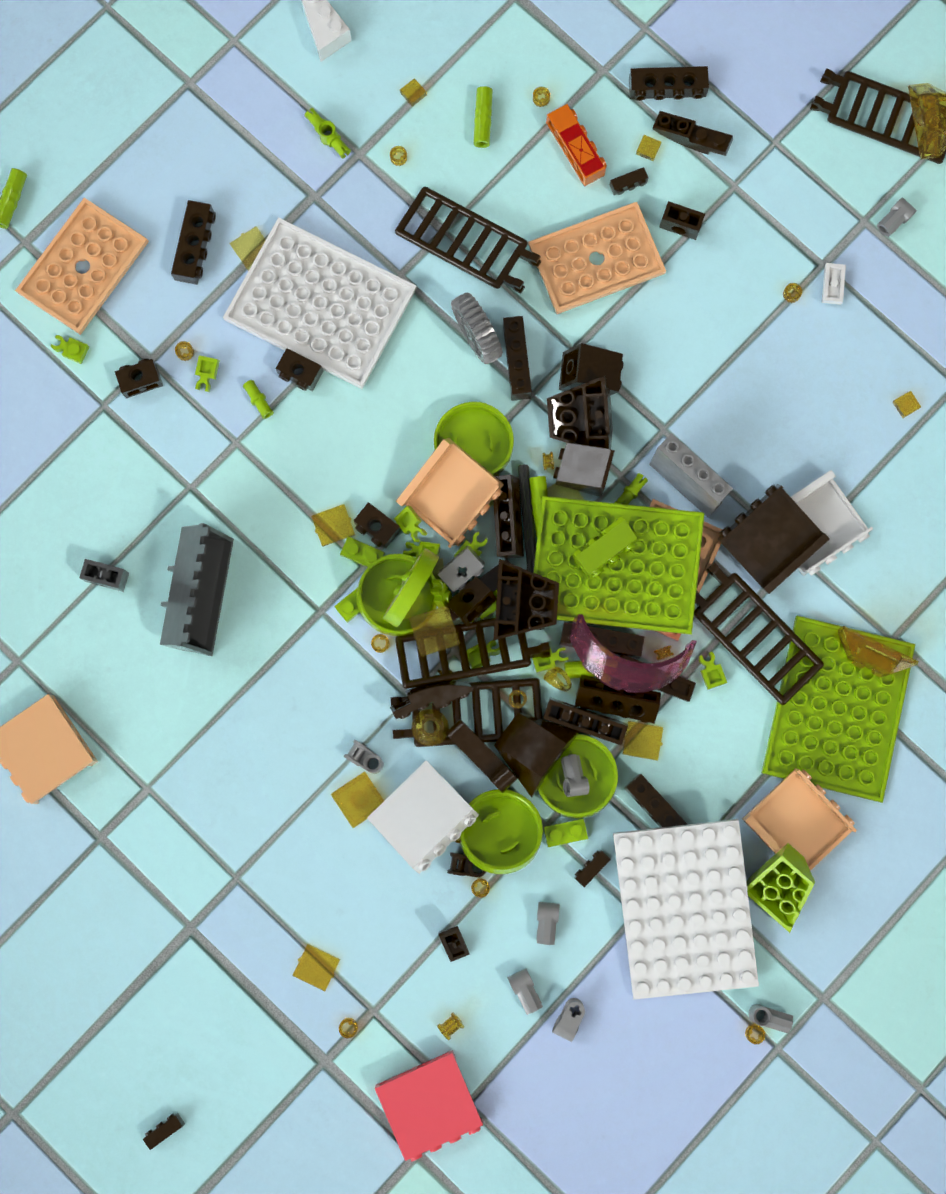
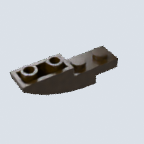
[653,111,733,156]
[390,681,474,719]

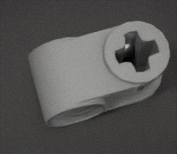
[343,740,384,774]
[552,998,585,1042]

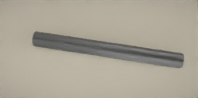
[518,464,536,573]

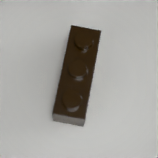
[609,167,649,195]
[574,850,611,887]
[143,1113,185,1150]

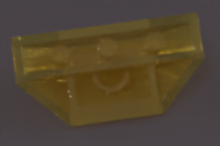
[908,83,946,160]
[838,626,919,677]

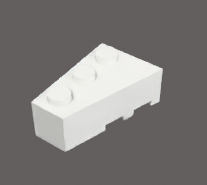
[301,0,352,62]

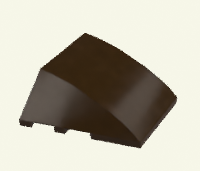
[547,376,613,449]
[493,559,559,641]
[494,712,580,798]

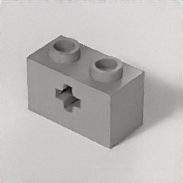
[438,545,485,592]

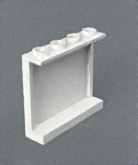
[791,470,873,576]
[367,760,479,874]

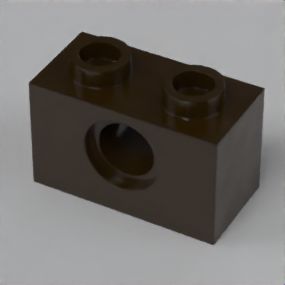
[659,201,705,240]
[275,348,324,392]
[114,359,163,398]
[353,502,401,548]
[447,577,497,627]

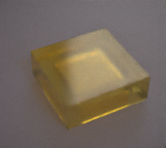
[400,78,427,106]
[636,135,662,161]
[893,391,921,418]

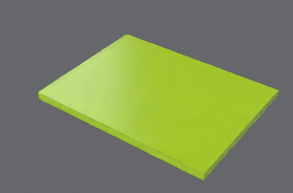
[533,496,704,635]
[761,616,916,803]

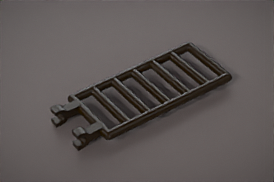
[810,68,946,164]
[395,186,541,294]
[694,563,824,705]
[395,618,551,689]
[390,678,543,747]

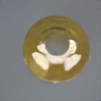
[412,709,449,746]

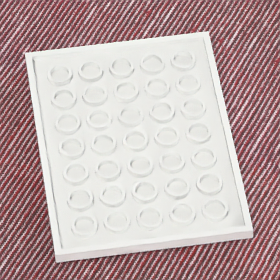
[223,217,417,389]
[613,819,759,1000]

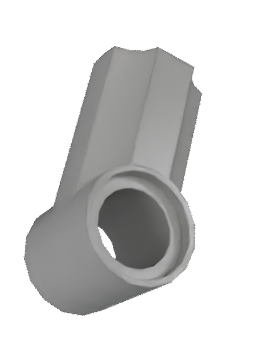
[877,197,917,237]
[561,754,589,797]
[537,902,560,945]
[507,969,543,1015]
[748,1004,793,1034]

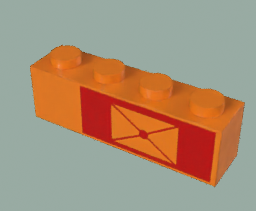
[546,104,607,187]

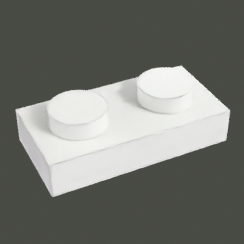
[822,263,846,305]

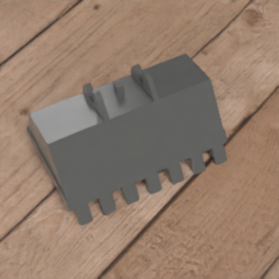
[160,523,234,656]

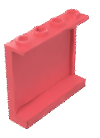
[375,1050,483,1161]

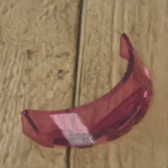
[570,614,697,693]

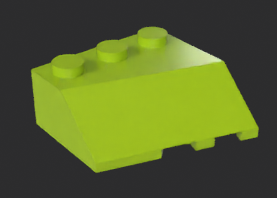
[573,517,637,578]
[746,843,815,933]

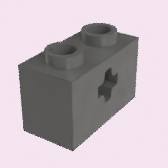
[79,559,129,592]

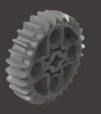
[451,293,503,364]

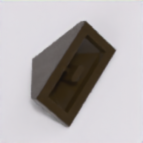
[438,926,470,962]

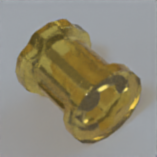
[437,1012,465,1041]

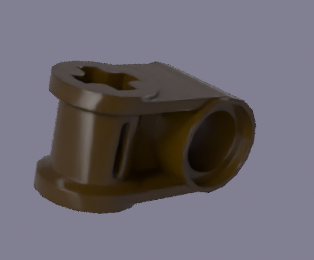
[447,852,486,877]

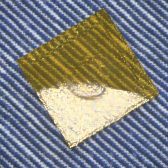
[409,606,460,657]
[331,771,384,828]

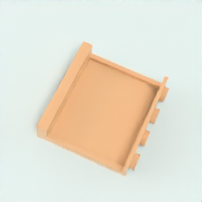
[396,438,504,548]
[0,694,98,804]
[742,768,857,871]

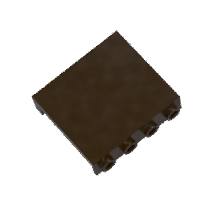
[718,484,830,594]

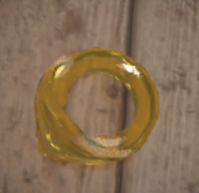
[544,667,572,692]

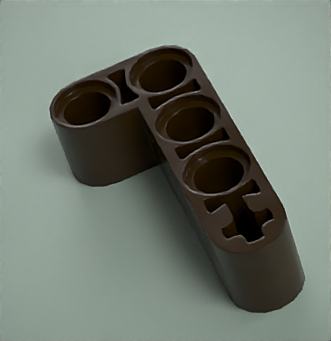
[446,719,518,793]

